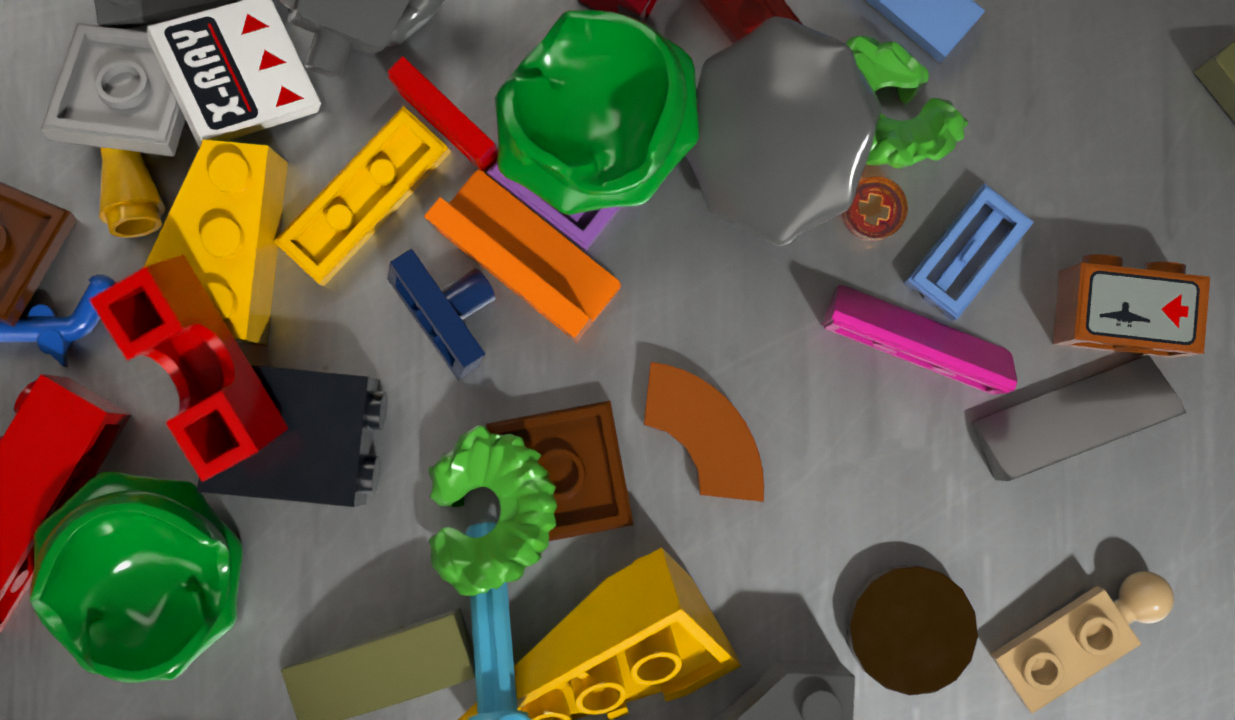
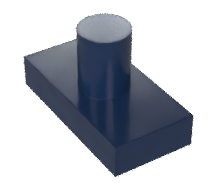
[387,248,496,380]

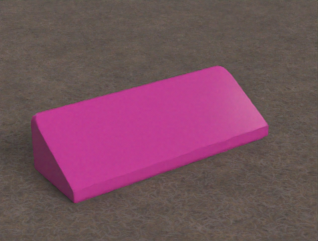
[821,285,1018,395]

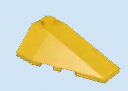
[458,547,741,720]

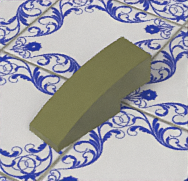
[281,608,475,720]

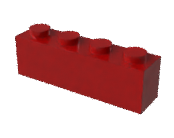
[0,374,132,633]

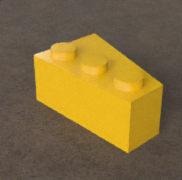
[144,139,288,346]

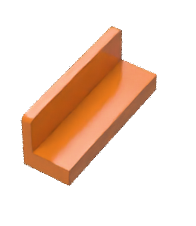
[424,170,621,343]

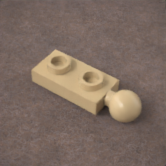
[990,571,1174,714]

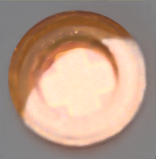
[842,176,908,242]

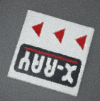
[147,0,321,148]

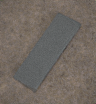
[972,355,1186,481]

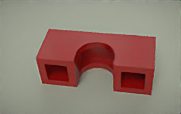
[89,254,289,482]

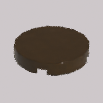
[847,565,978,696]

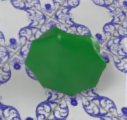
[494,10,699,215]
[29,471,243,683]

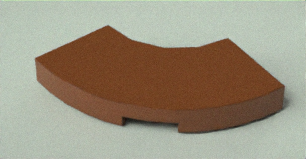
[643,362,764,502]

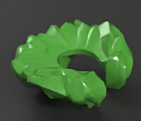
[846,35,968,169]
[428,425,558,596]

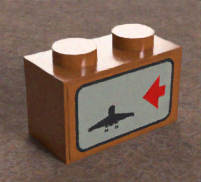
[1053,254,1210,358]

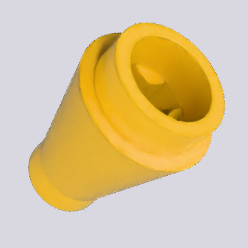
[99,147,165,238]

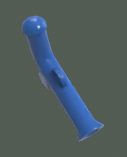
[0,274,116,367]

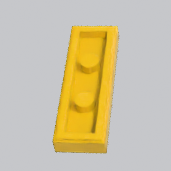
[273,106,451,287]

